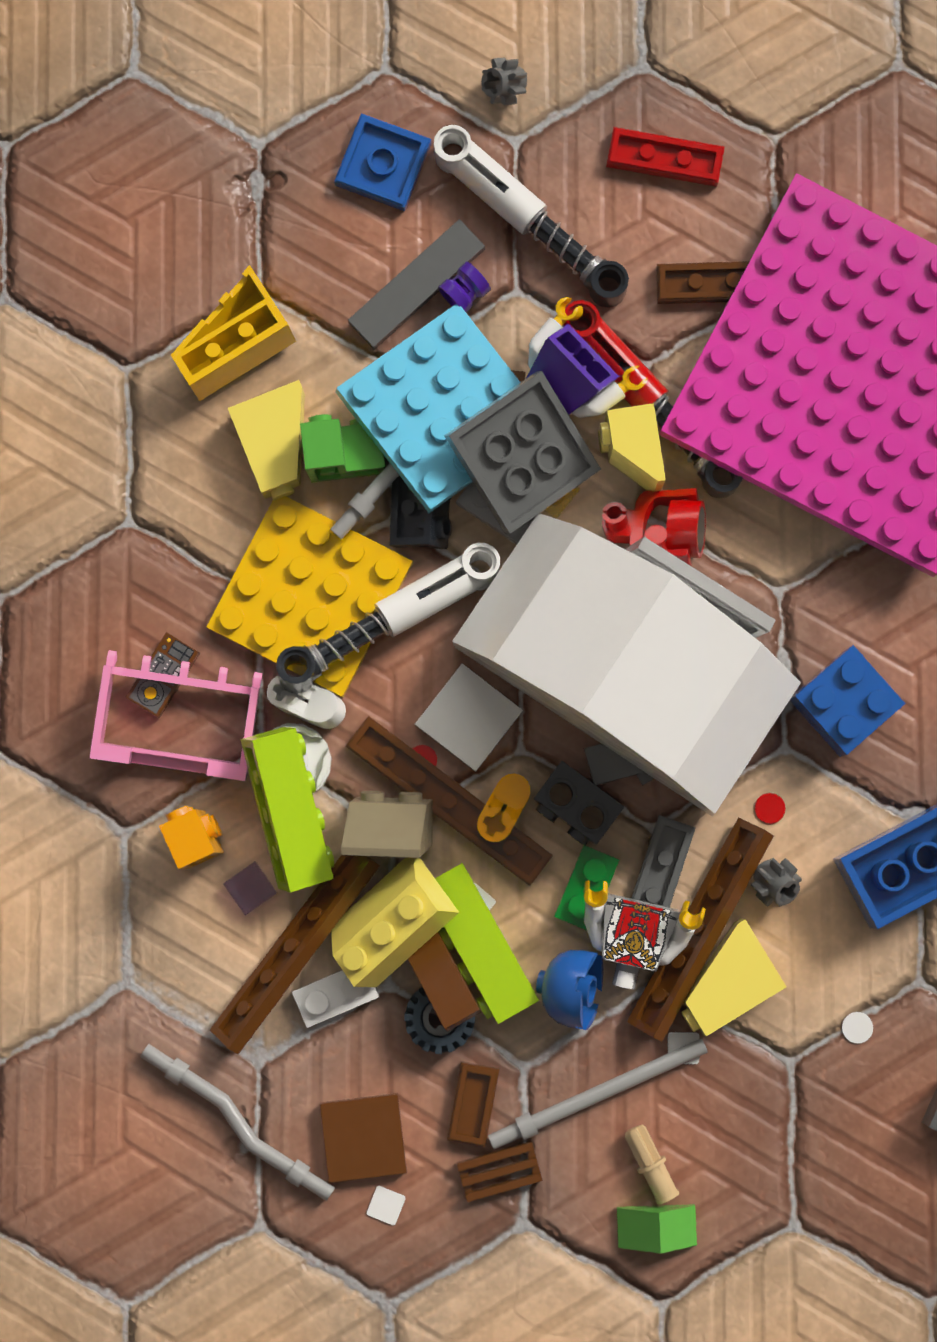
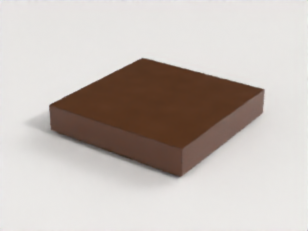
[320,1093,407,1183]

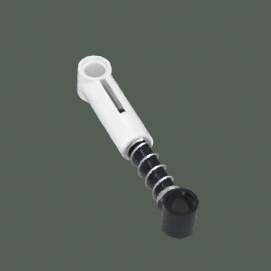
[434,125,629,308]
[276,543,500,693]

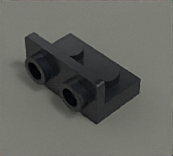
[389,475,453,549]

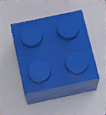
[790,645,906,757]

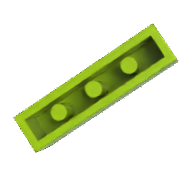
[240,727,334,893]
[435,863,539,1024]

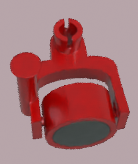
[602,488,706,566]

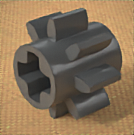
[481,58,527,106]
[751,858,802,907]

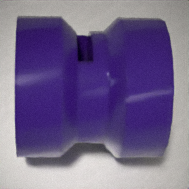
[438,261,491,312]

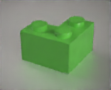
[300,414,386,483]

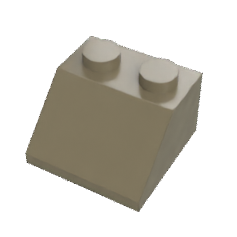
[341,791,433,858]

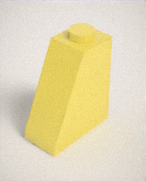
[228,380,305,500]
[681,918,786,1036]

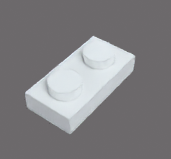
[292,970,379,1028]

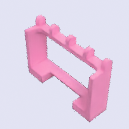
[90,650,262,781]

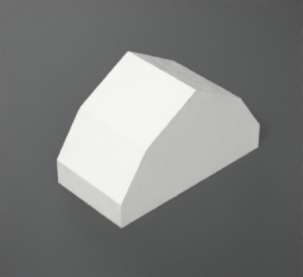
[452,513,801,816]

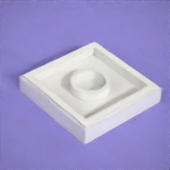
[415,664,523,772]

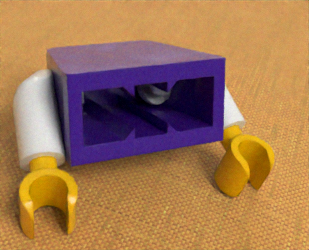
[526,297,648,418]

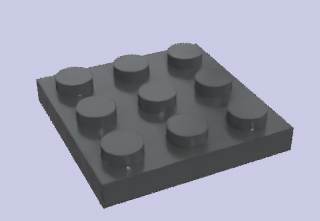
[444,371,601,534]

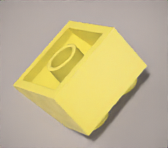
[598,403,666,492]

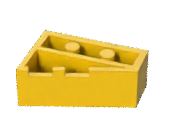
[171,265,296,401]

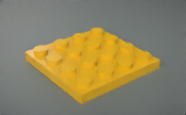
[206,496,413,698]

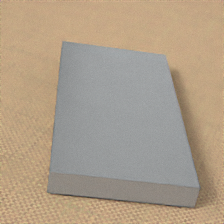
[625,537,776,638]

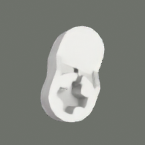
[267,674,346,729]

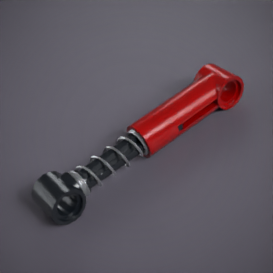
[562,300,743,499]

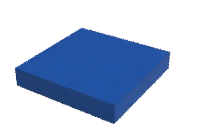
[334,113,432,212]

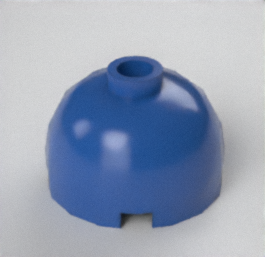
[536,950,604,1030]

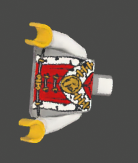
[584,880,706,990]

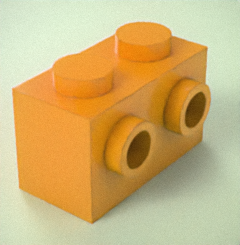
[159,806,224,869]

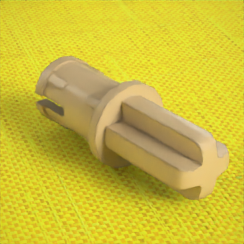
[625,1125,679,1205]

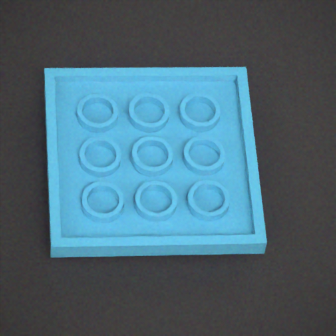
[335,304,521,513]

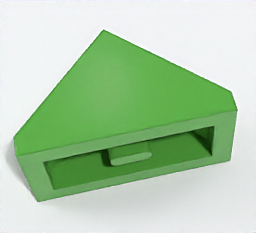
[617,1204,697,1254]

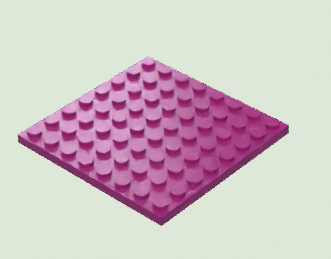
[659,173,937,577]

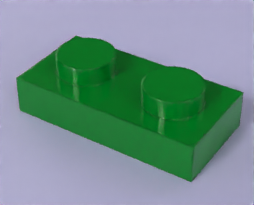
[554,846,620,930]

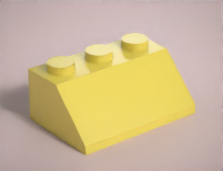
[331,857,459,987]

